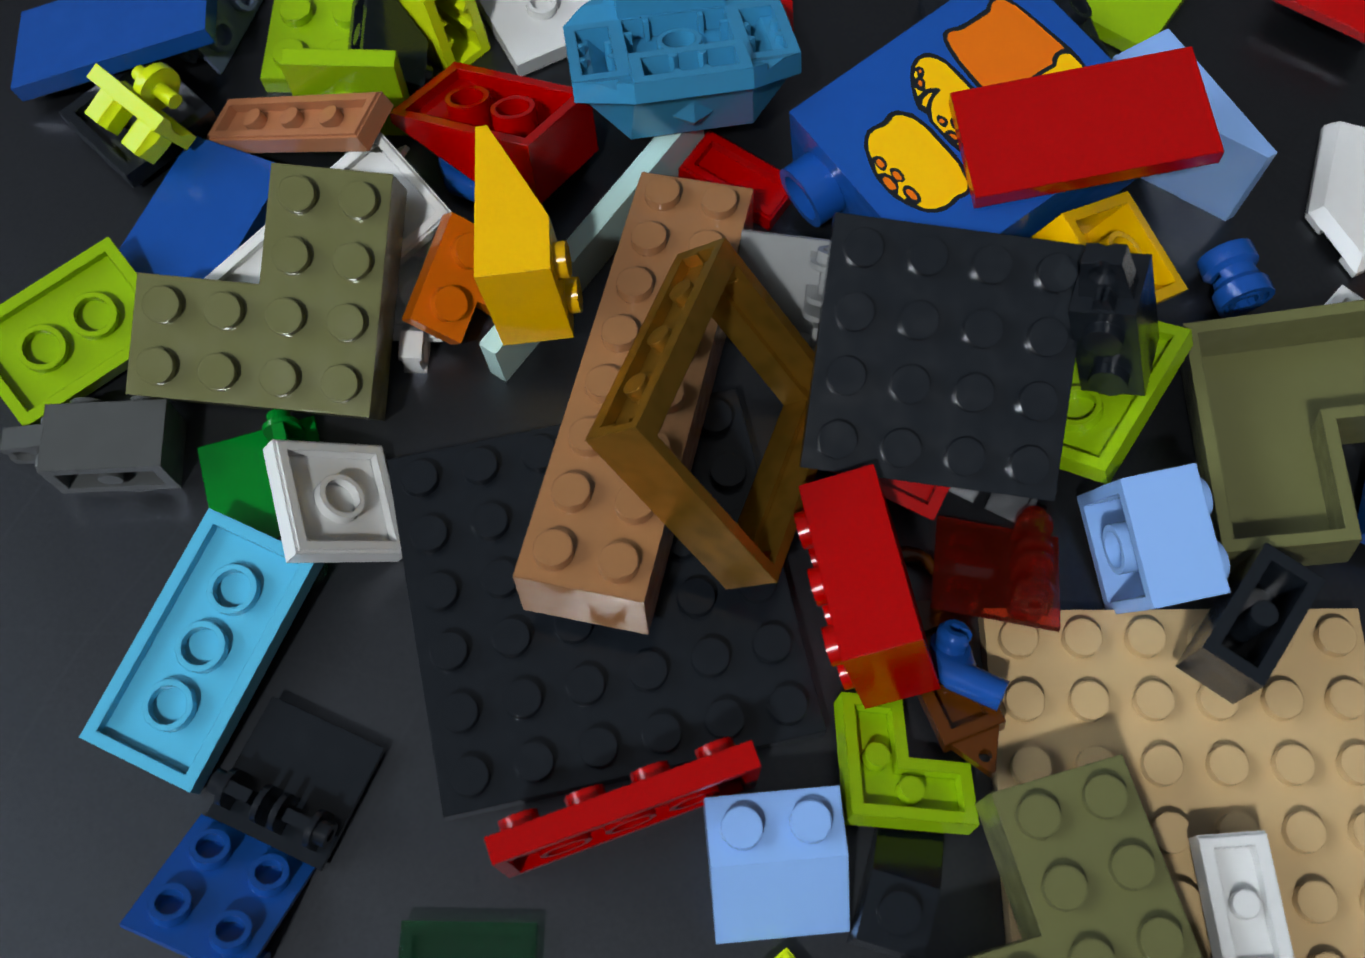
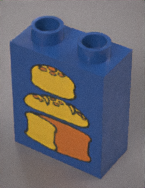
[780,0,1137,238]

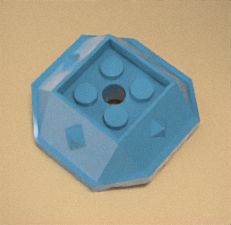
[563,0,802,139]

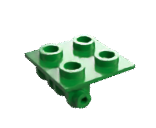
[197,409,321,540]

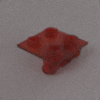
[930,506,1061,632]

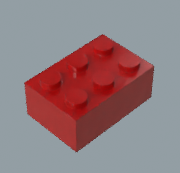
[794,464,941,709]

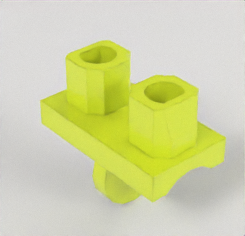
[84,62,197,165]

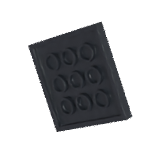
[799,212,1086,501]

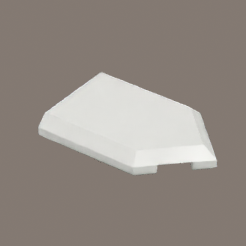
[1304,121,1365,278]

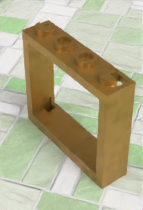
[585,237,818,590]

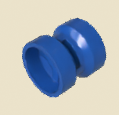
[1196,238,1275,318]

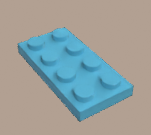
[79,508,324,794]

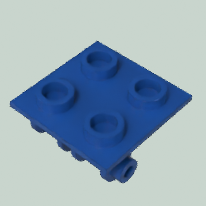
[119,814,316,958]

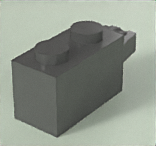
[0,396,187,494]

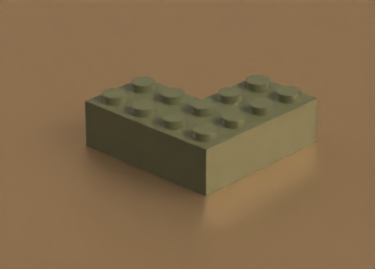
[125,163,407,421]
[1180,299,1365,573]
[961,754,1203,958]

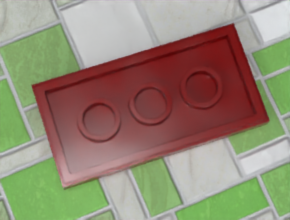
[949,46,1224,208]

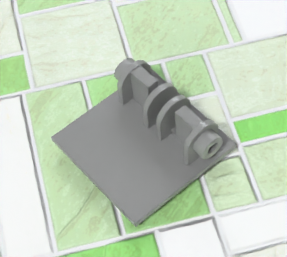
[739,229,830,352]

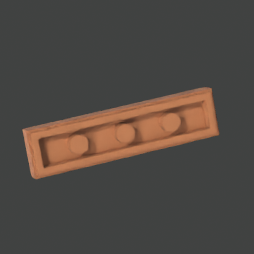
[206,92,394,153]

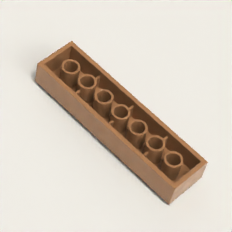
[513,172,754,635]

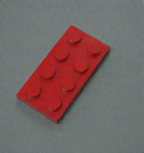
[484,737,762,879]

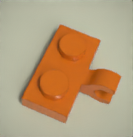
[401,212,490,345]

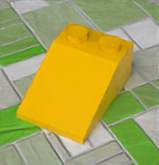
[474,125,583,346]

